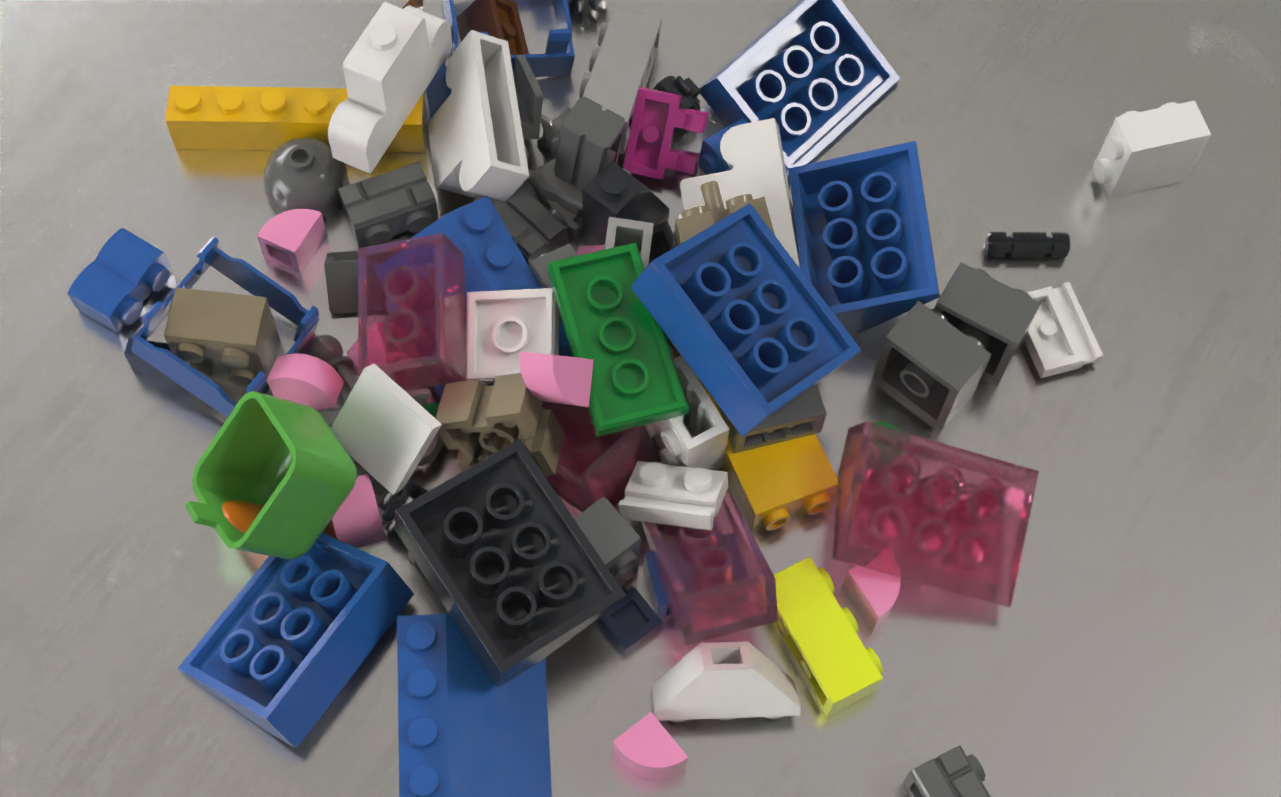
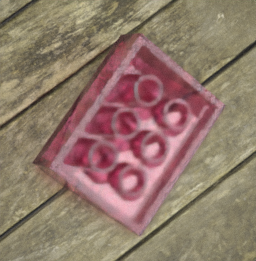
[832,421,1039,607]

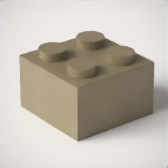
[164,287,280,388]

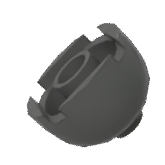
[264,137,350,220]

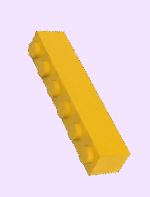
[165,85,428,153]

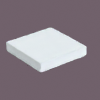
[465,288,559,384]
[331,364,442,495]

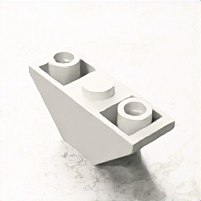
[652,641,801,722]

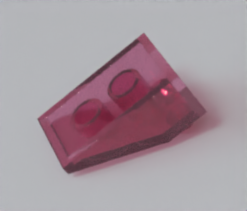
[542,401,661,512]
[641,488,778,646]

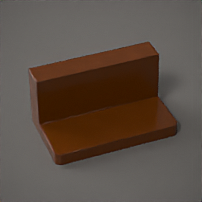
[456,0,529,55]

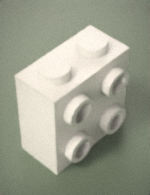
[1094,100,1211,198]
[639,355,729,470]

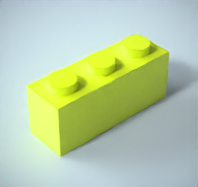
[757,556,883,717]

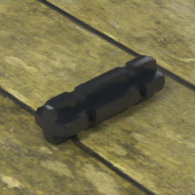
[985,232,1071,258]

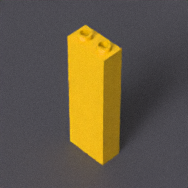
[666,335,840,532]

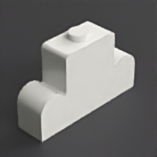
[328,2,453,174]
[428,30,529,201]
[678,118,800,268]

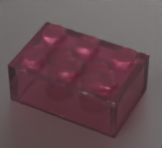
[358,233,467,391]

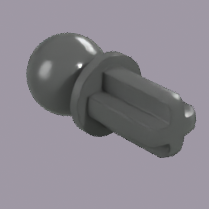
[307,335,358,403]

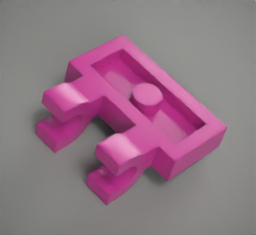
[623,87,709,180]

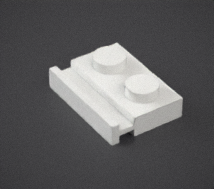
[1024,282,1104,378]
[619,461,728,530]

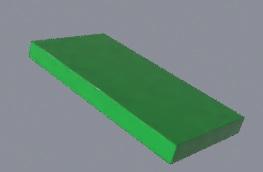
[547,242,689,437]

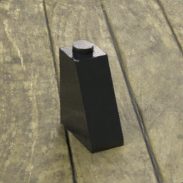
[582,161,670,246]

